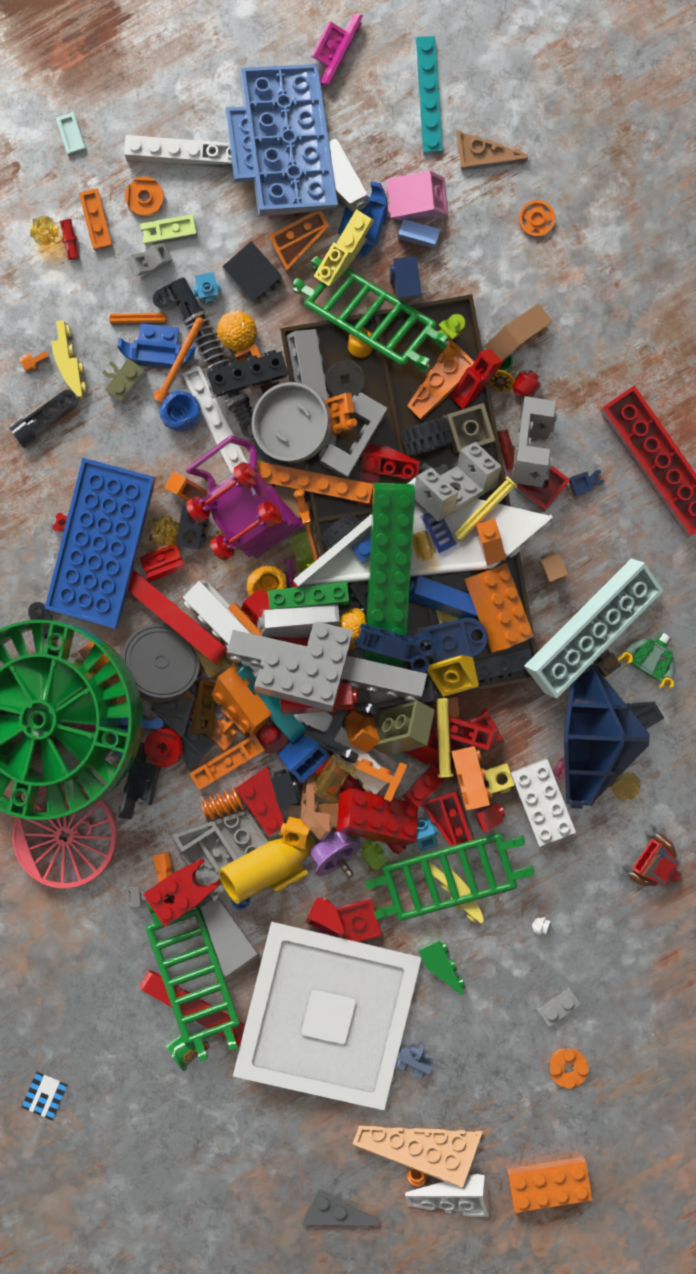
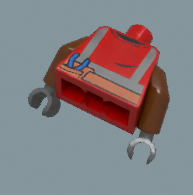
[619,825,681,886]

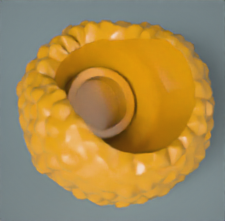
[216,311,257,352]
[247,565,287,596]
[338,608,367,651]

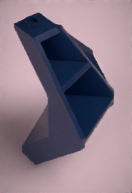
[564,664,650,809]

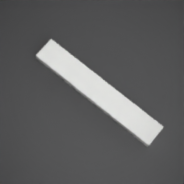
[182,366,248,474]

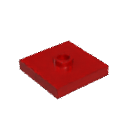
[335,897,382,942]

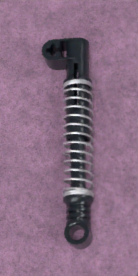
[153,277,254,439]

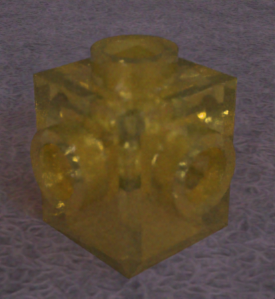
[30,216,59,246]
[149,516,179,546]

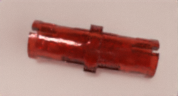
[498,429,515,470]

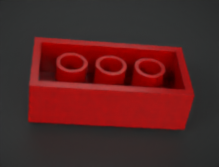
[337,788,418,847]

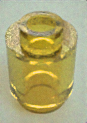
[412,530,437,561]

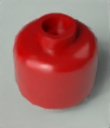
[512,370,541,399]

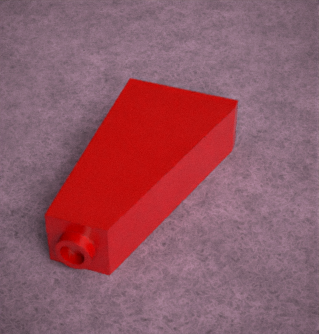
[281,683,358,715]

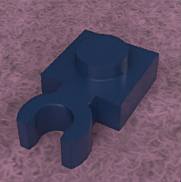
[569,470,605,496]

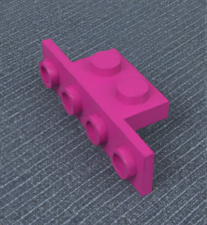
[311,14,363,86]

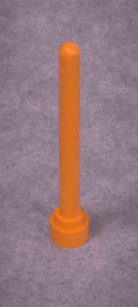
[153,317,203,403]

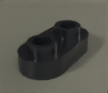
[28,602,54,639]

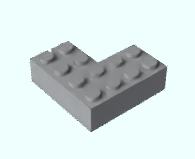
[254,621,353,712]

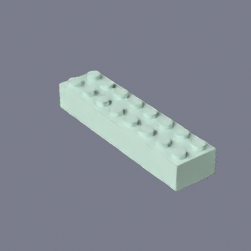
[524,559,664,699]

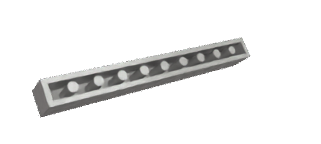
[227,630,427,702]

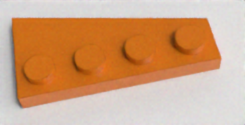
[407,339,474,421]

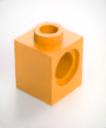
[280,816,310,849]

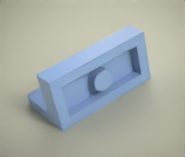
[398,219,440,249]

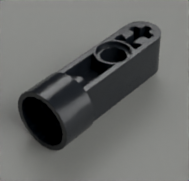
[8,390,78,449]

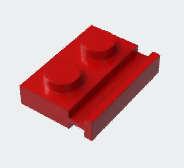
[140,543,185,582]

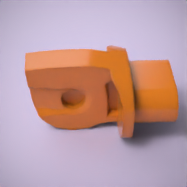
[19,351,49,373]

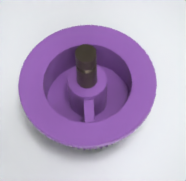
[309,832,361,878]

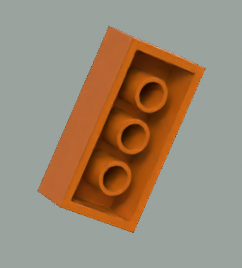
[464,563,534,653]
[507,1156,592,1213]

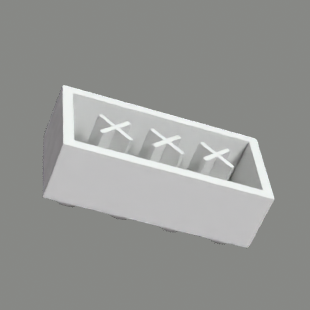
[510,759,576,847]

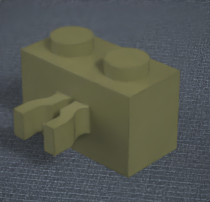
[102,358,146,404]

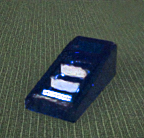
[420,512,456,553]

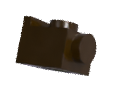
[593,650,622,677]

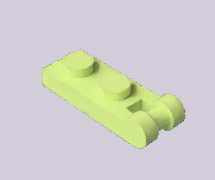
[140,214,197,245]

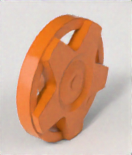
[519,200,555,237]

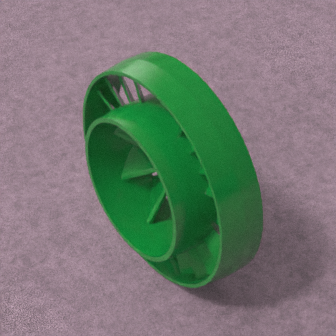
[0,620,143,820]

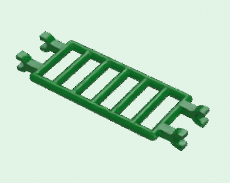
[292,256,449,373]
[365,833,535,921]
[146,903,240,1061]

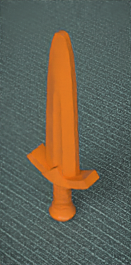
[293,490,319,561]

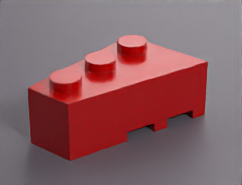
[235,765,286,836]
[421,789,475,846]

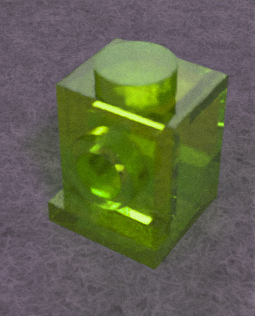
[360,839,390,871]

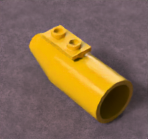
[218,834,316,904]

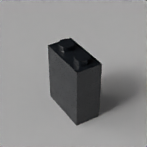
[222,241,283,305]

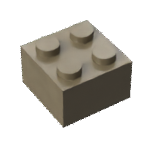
[442,403,495,453]

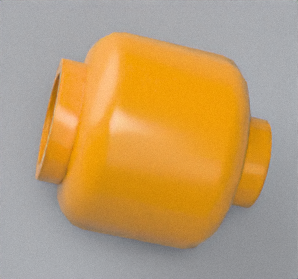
[348,329,373,358]

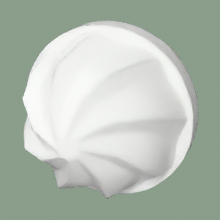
[532,917,552,936]

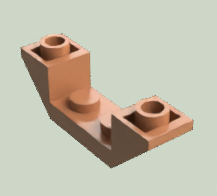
[301,765,332,840]

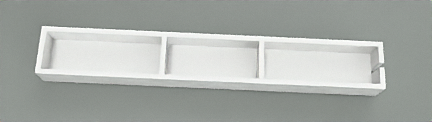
[183,579,395,794]

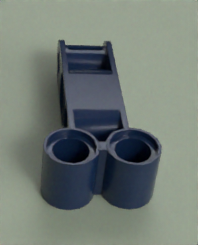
[354,624,435,673]

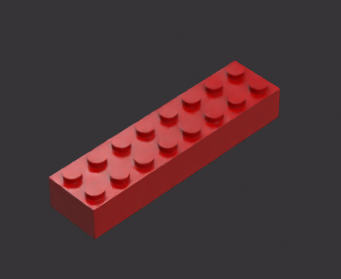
[600,385,696,537]

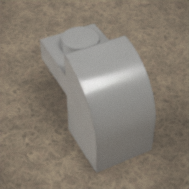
[127,243,173,278]

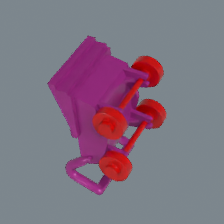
[186,435,305,561]

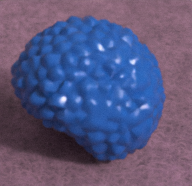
[159,390,202,432]

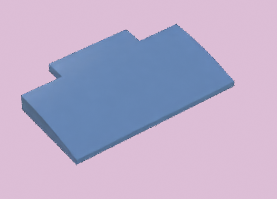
[225,64,338,216]

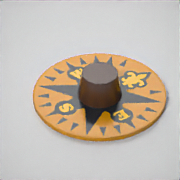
[489,370,515,392]

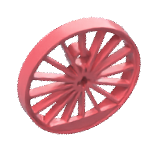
[12,784,118,888]

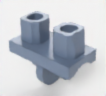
[397,1044,434,1079]

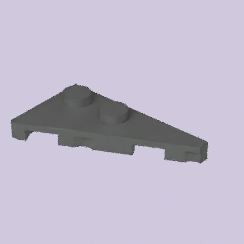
[301,1188,379,1226]

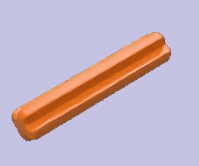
[109,313,167,325]

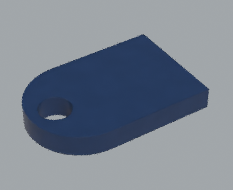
[425,617,488,664]

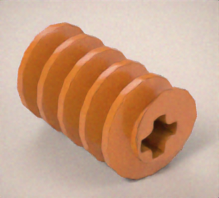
[202,787,245,823]

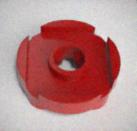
[144,728,183,767]

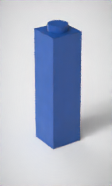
[409,575,478,619]

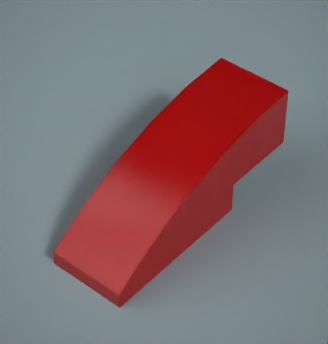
[450,349,503,409]

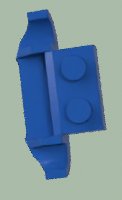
[338,182,388,258]
[117,323,196,368]

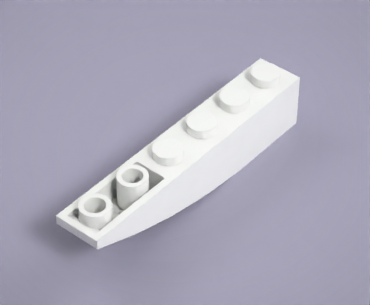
[124,135,232,165]

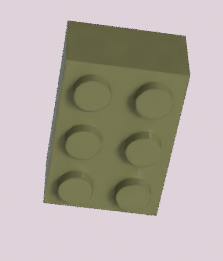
[373,700,435,756]

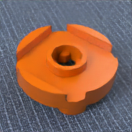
[125,176,164,217]
[549,1048,589,1089]

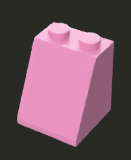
[386,170,448,221]

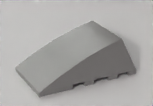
[172,810,268,901]

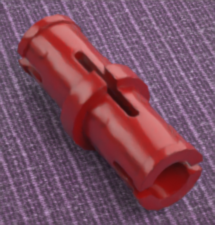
[59,219,80,260]

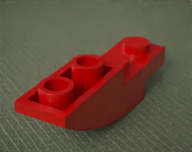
[402,742,461,810]

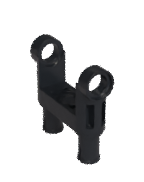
[304,702,379,763]

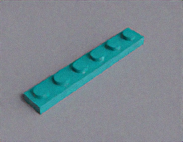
[416,36,442,154]

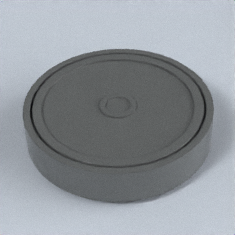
[121,624,200,703]

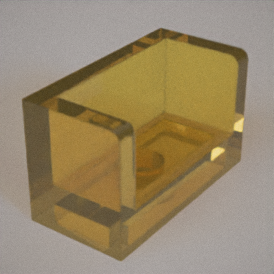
[313,754,356,804]

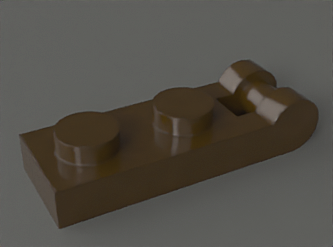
[190,680,216,737]

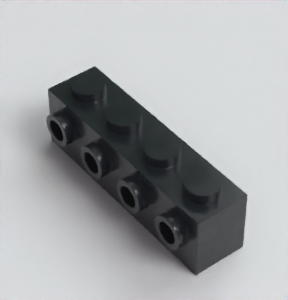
[205,350,288,398]

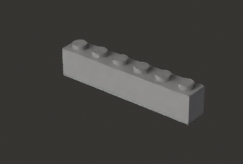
[287,329,336,449]

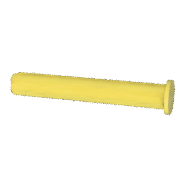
[454,476,517,541]
[436,698,454,777]

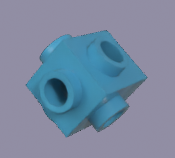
[193,272,222,304]
[416,817,439,852]

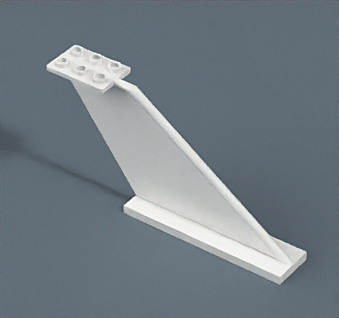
[293,478,553,587]

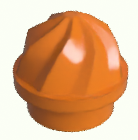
[407,1169,426,1187]

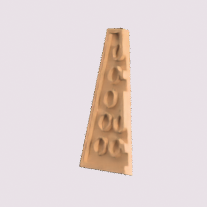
[352,1126,483,1188]

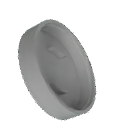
[252,382,332,463]

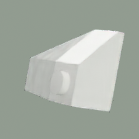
[405,1174,489,1217]

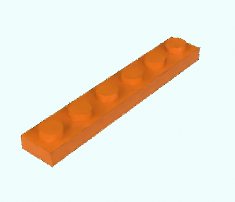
[256,461,373,504]

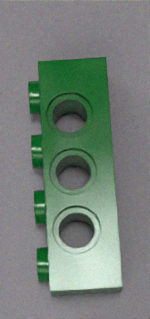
[268,582,351,610]

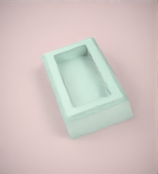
[56,112,86,156]

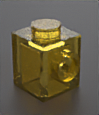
[609,772,641,802]

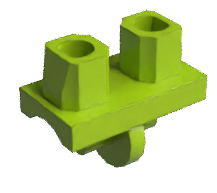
[439,314,466,342]

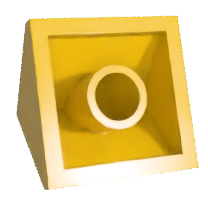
[427,655,479,697]

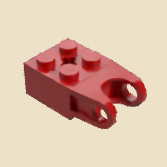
[143,858,220,927]

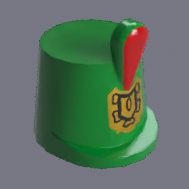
[165,1032,210,1071]

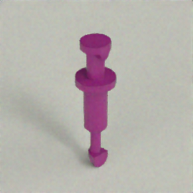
[283,558,296,588]

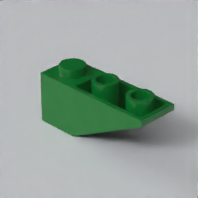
[418,939,466,995]

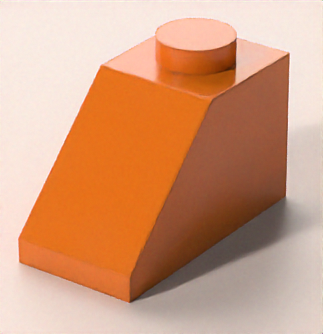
[164,471,207,502]
[475,519,506,565]

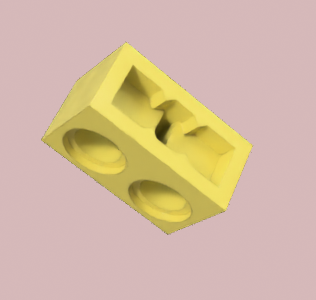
[484,763,515,797]

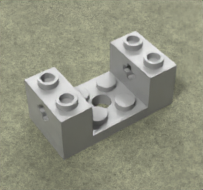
[319,392,387,479]
[512,396,558,487]
[414,442,502,522]

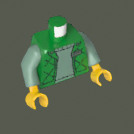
[618,632,675,692]

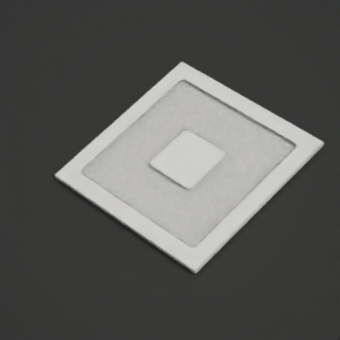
[233,922,422,1110]

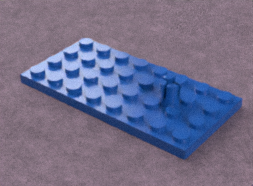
[44,458,156,629]

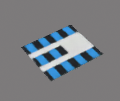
[21,1071,68,1121]

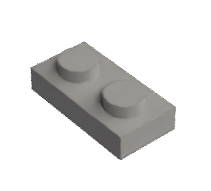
[538,988,581,1027]

